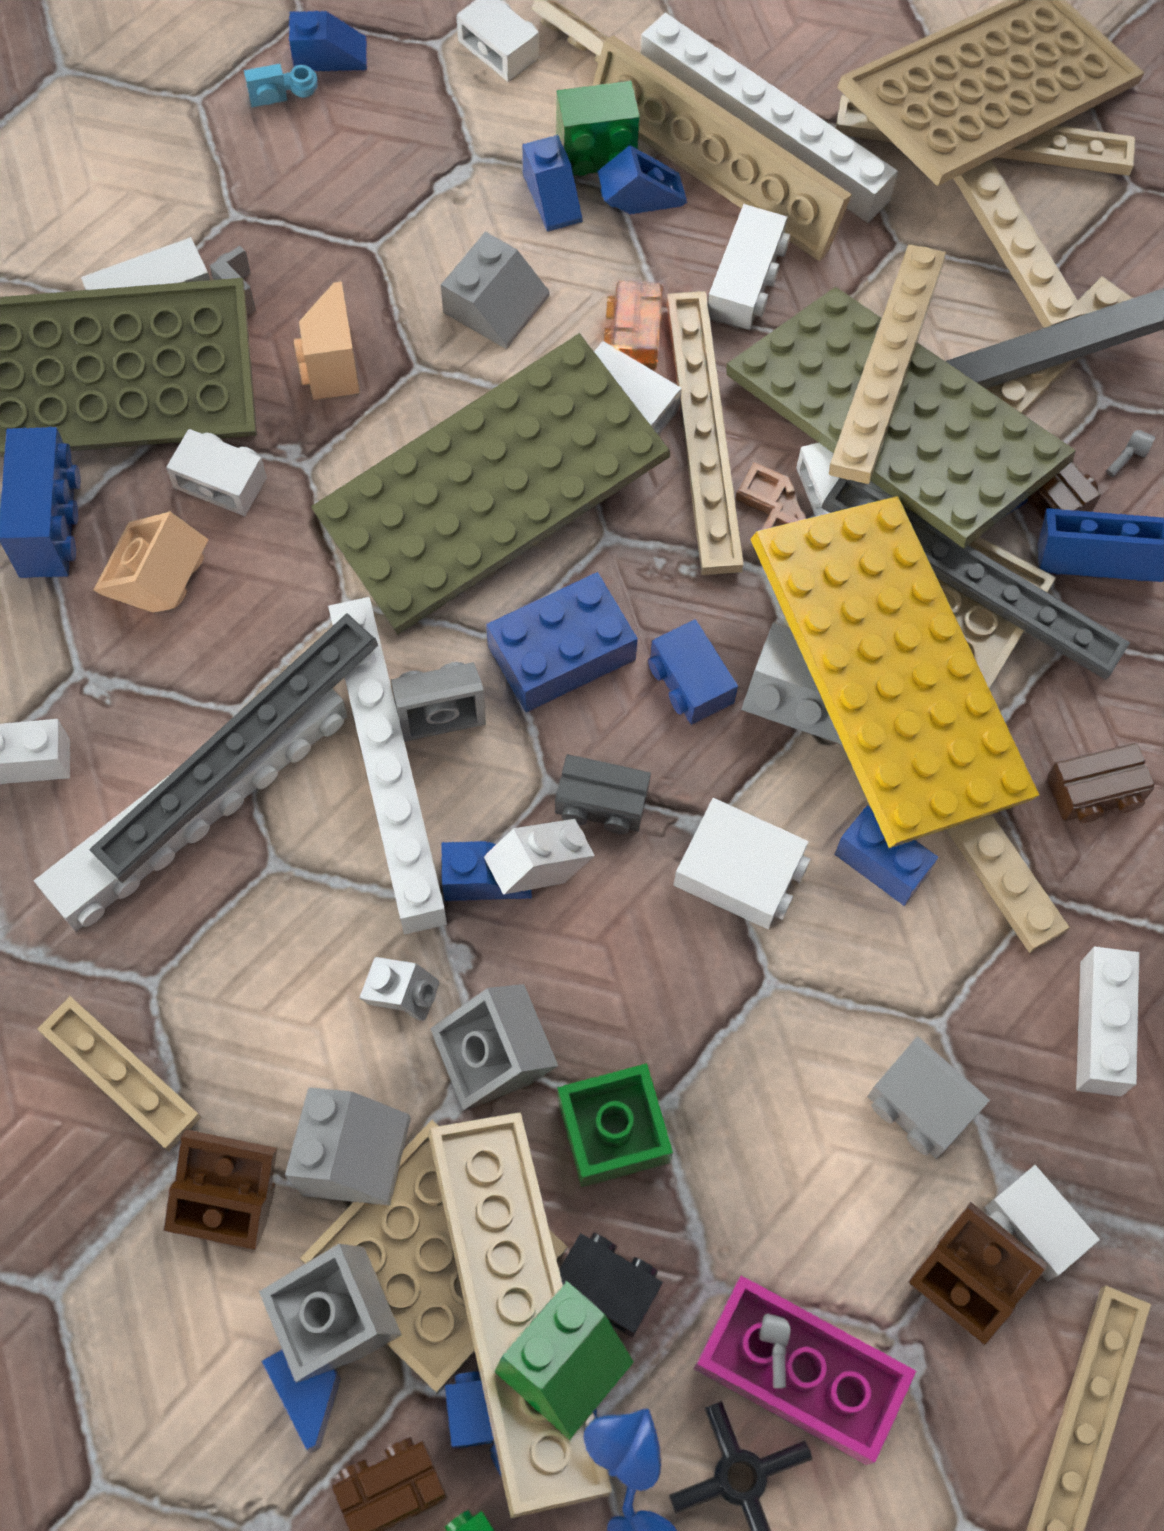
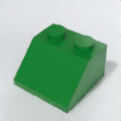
[494,1281,634,1440]

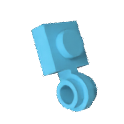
[244,63,318,107]

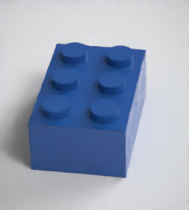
[0,427,81,578]
[486,572,638,713]

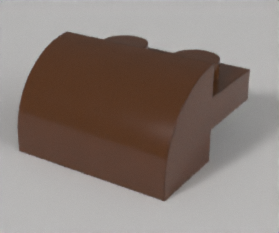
[163,1130,277,1250]
[908,1202,1048,1345]

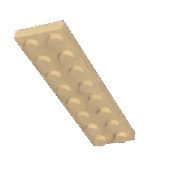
[592,35,852,261]
[428,1112,612,1518]

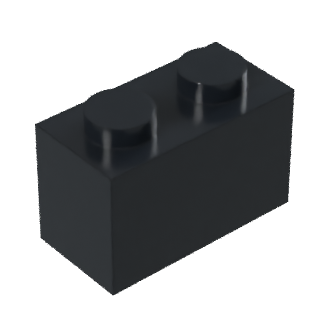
[559,1233,663,1338]

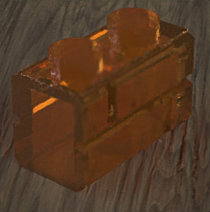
[604,280,663,371]

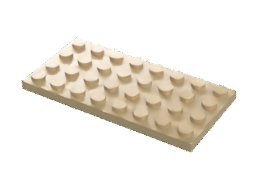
[837,0,1144,186]

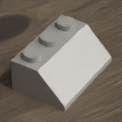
[741,622,843,745]

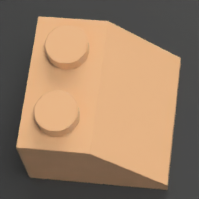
[294,282,360,400]
[94,511,209,613]

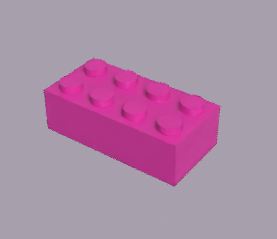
[693,1275,916,1465]

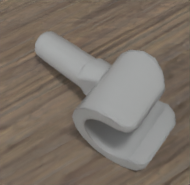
[1106,430,1155,477]
[759,1314,790,1388]

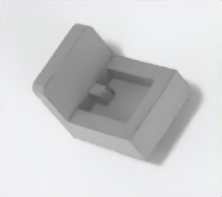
[210,246,256,316]
[359,957,439,1021]

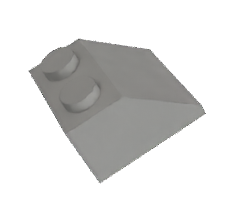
[441,231,550,349]
[391,662,486,742]
[430,984,558,1111]
[867,1036,990,1159]
[285,1087,411,1205]
[259,1244,402,1382]

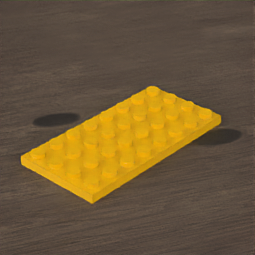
[750,496,1039,848]

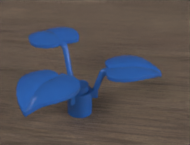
[489,1409,677,1531]

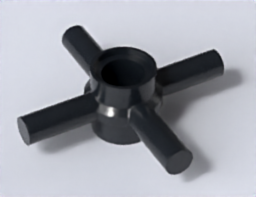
[669,1401,812,1531]

